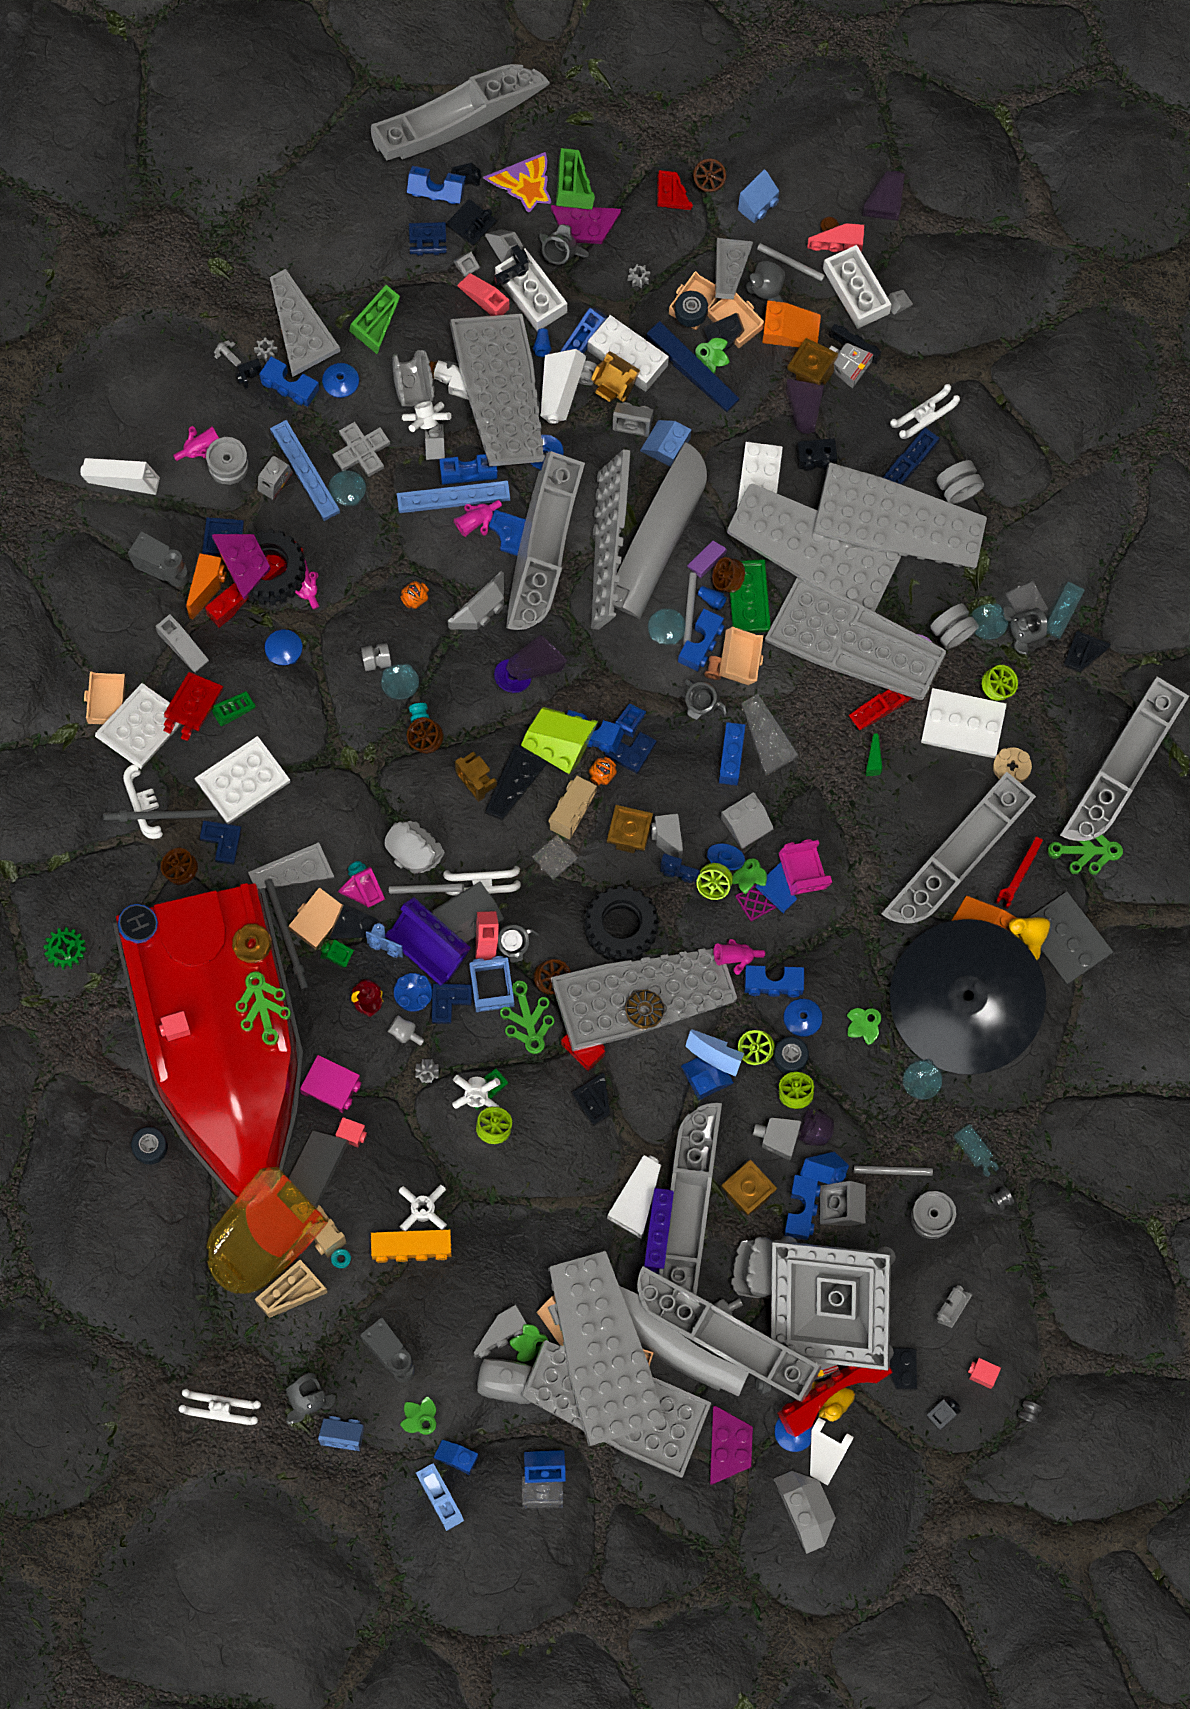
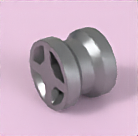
[990,1186,1014,1211]
[1019,1401,1042,1423]

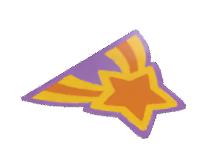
[483,152,552,212]

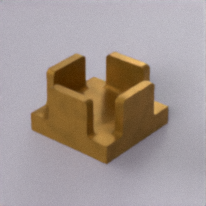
[787,338,838,388]
[591,351,641,402]
[455,751,497,802]
[607,805,653,853]
[721,1159,777,1216]

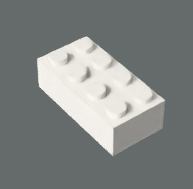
[823,245,892,329]
[495,248,567,331]
[587,315,669,392]
[737,442,783,508]

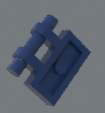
[409,222,446,256]

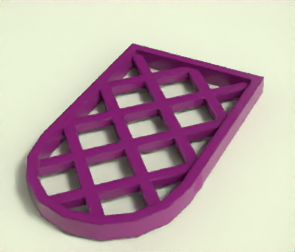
[735,884,777,922]

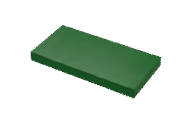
[729,560,771,633]

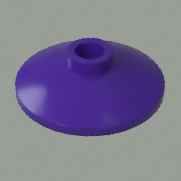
[494,659,532,693]

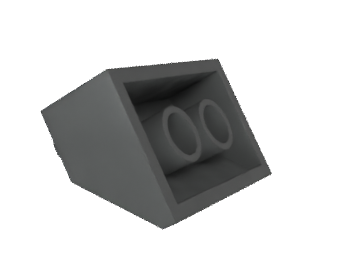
[431,881,504,943]

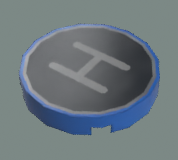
[118,904,158,944]

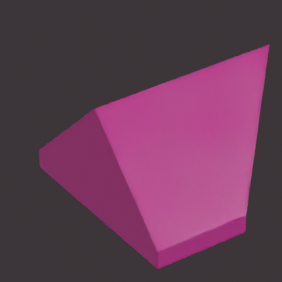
[338,867,385,908]

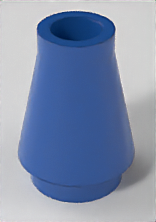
[533,328,551,357]
[698,586,727,610]

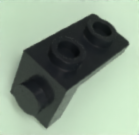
[494,244,529,286]

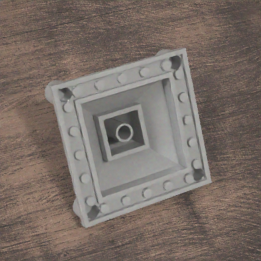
[771,1236,896,1371]

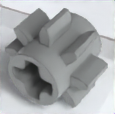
[628,264,650,288]
[254,338,278,362]
[415,1059,439,1083]

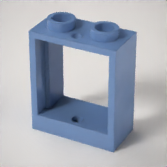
[469,956,514,1012]

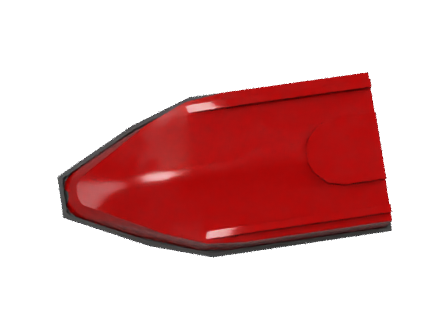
[113,883,303,1207]

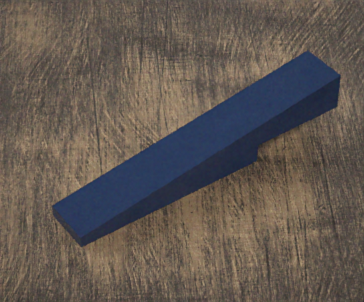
[646,321,740,412]
[883,428,940,485]

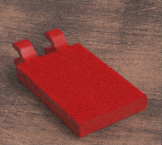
[163,672,223,741]
[996,836,1043,909]

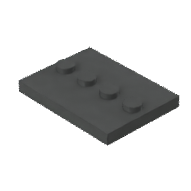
[1029,892,1113,986]

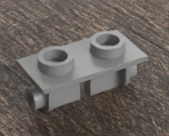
[937,1285,972,1328]

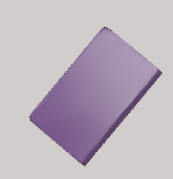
[687,541,727,579]

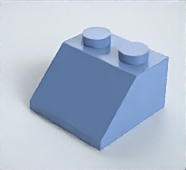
[738,169,779,223]
[640,420,691,467]
[318,1416,364,1451]

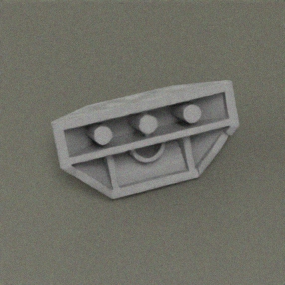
[448,571,504,630]
[774,1471,836,1554]

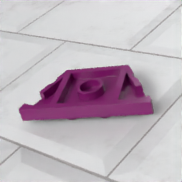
[551,205,621,244]
[212,534,270,600]
[710,1406,753,1485]

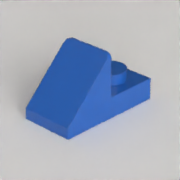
[615,703,646,738]

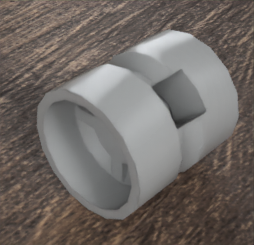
[361,643,391,671]

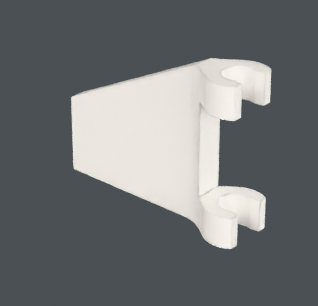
[810,1418,854,1485]

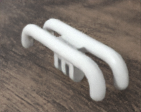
[890,384,960,439]
[123,764,163,839]
[443,866,521,896]
[179,1389,261,1425]

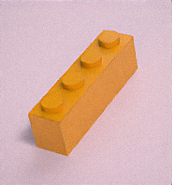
[371,1230,452,1263]

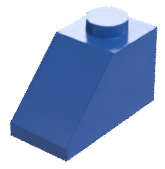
[800,1152,849,1184]
[434,1440,478,1475]

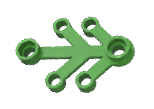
[1047,835,1123,875]
[236,972,292,1046]
[500,981,554,1054]

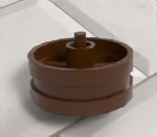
[693,158,727,193]
[712,557,745,593]
[407,717,444,754]
[160,848,198,885]
[534,959,571,995]

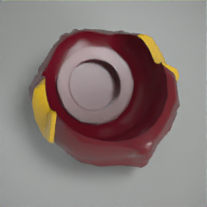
[351,979,384,1017]

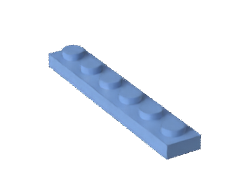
[270,420,340,521]
[397,481,510,513]

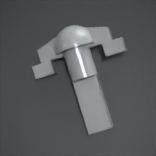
[214,340,241,367]

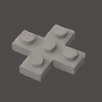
[333,422,390,477]

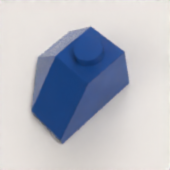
[681,1057,734,1100]

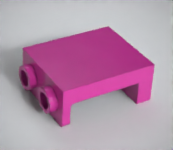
[778,839,833,896]
[300,1055,362,1113]

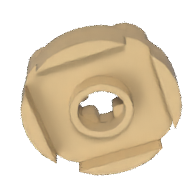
[993,747,1032,783]

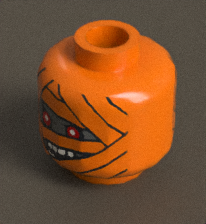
[400,581,429,609]
[589,757,617,786]

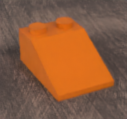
[762,301,821,348]
[186,553,227,619]
[952,896,1017,933]

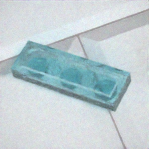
[1047,582,1085,639]

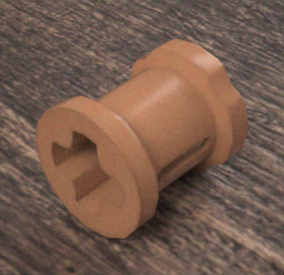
[704,656,722,680]

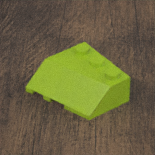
[521,707,598,774]

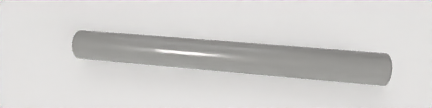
[757,243,825,281]
[683,573,697,645]
[389,884,464,894]
[854,1165,933,1176]

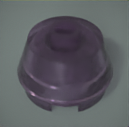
[798,1109,834,1146]

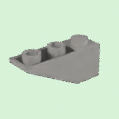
[156,614,209,673]
[474,1305,526,1358]

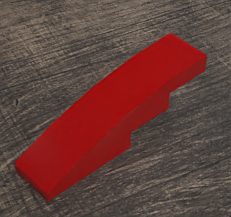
[849,689,913,731]

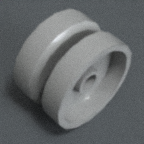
[206,437,249,485]
[936,460,984,504]
[930,603,979,650]
[910,1191,956,1239]

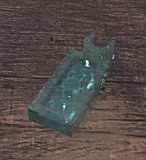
[953,1124,999,1177]

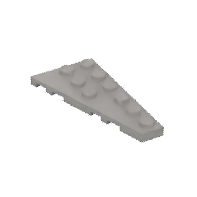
[270,269,340,377]

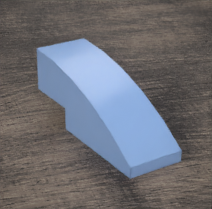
[685,1029,744,1076]
[416,1463,464,1531]

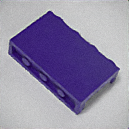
[385,898,471,985]
[644,1188,674,1275]

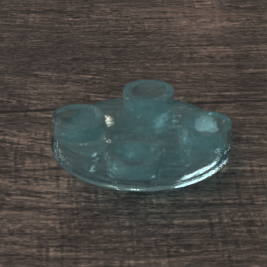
[328,471,366,506]
[971,604,1008,640]
[648,609,686,644]
[381,664,419,699]
[903,1061,942,1100]

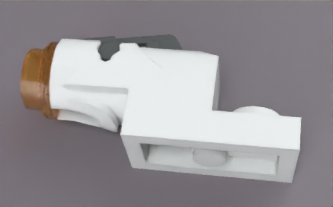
[429,360,469,400]

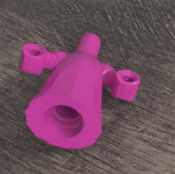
[173,426,219,461]
[453,500,502,537]
[286,560,320,610]
[713,939,765,975]

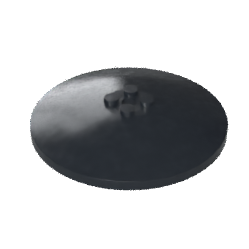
[890,919,1046,1075]

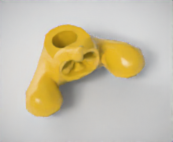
[1009,917,1050,960]
[810,1381,855,1422]

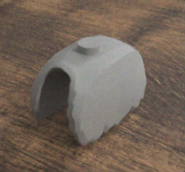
[392,349,435,407]
[385,821,445,874]
[731,1237,773,1298]
[477,1359,533,1404]

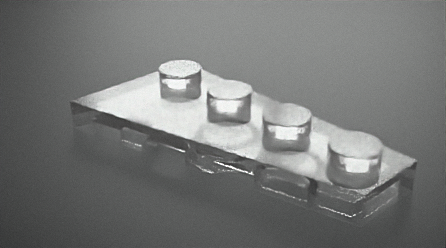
[742,694,798,776]

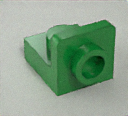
[320,939,354,968]

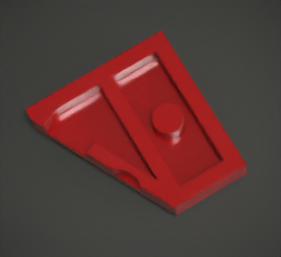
[657,170,693,210]

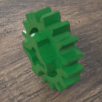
[44,927,87,970]

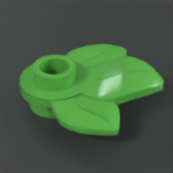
[695,338,730,374]
[732,858,767,894]
[847,1008,881,1045]
[509,1324,548,1362]
[400,1397,436,1435]

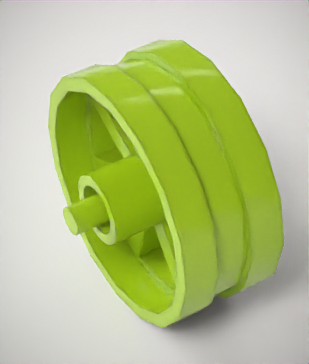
[982,665,1018,701]
[697,863,733,900]
[738,1030,775,1065]
[779,1072,814,1109]
[476,1107,512,1144]

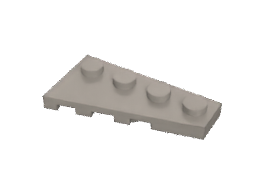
[715,238,753,300]
[248,842,334,890]

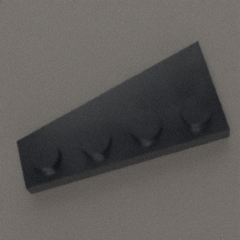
[485,744,549,820]

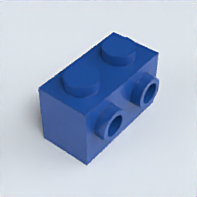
[524,1450,566,1483]

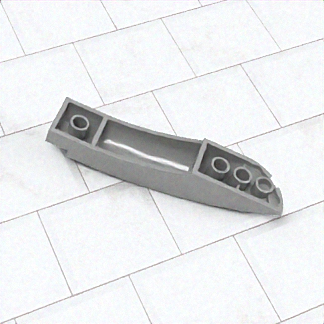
[371,64,550,161]
[614,442,707,619]
[506,451,585,630]
[1060,677,1189,841]
[882,772,1036,923]
[659,1103,722,1295]
[637,1266,821,1402]
[619,1286,749,1396]

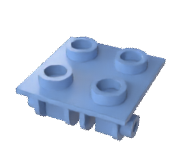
[366,923,403,958]

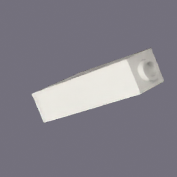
[540,349,586,424]
[81,458,160,495]
[607,1155,661,1238]

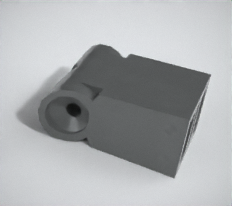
[128,531,189,587]
[360,1317,415,1383]

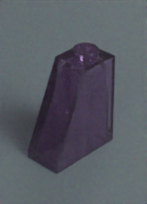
[862,171,905,221]
[786,379,824,433]
[506,635,567,681]

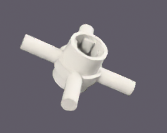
[402,401,451,432]
[452,1075,500,1109]
[399,1185,447,1231]

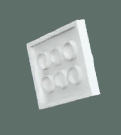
[95,683,182,769]
[921,688,1006,758]
[195,736,291,824]

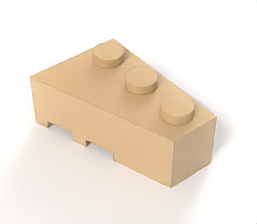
[548,776,597,840]
[291,1204,346,1258]
[255,1260,328,1318]

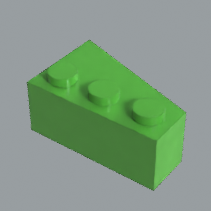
[556,148,595,209]
[349,285,400,354]

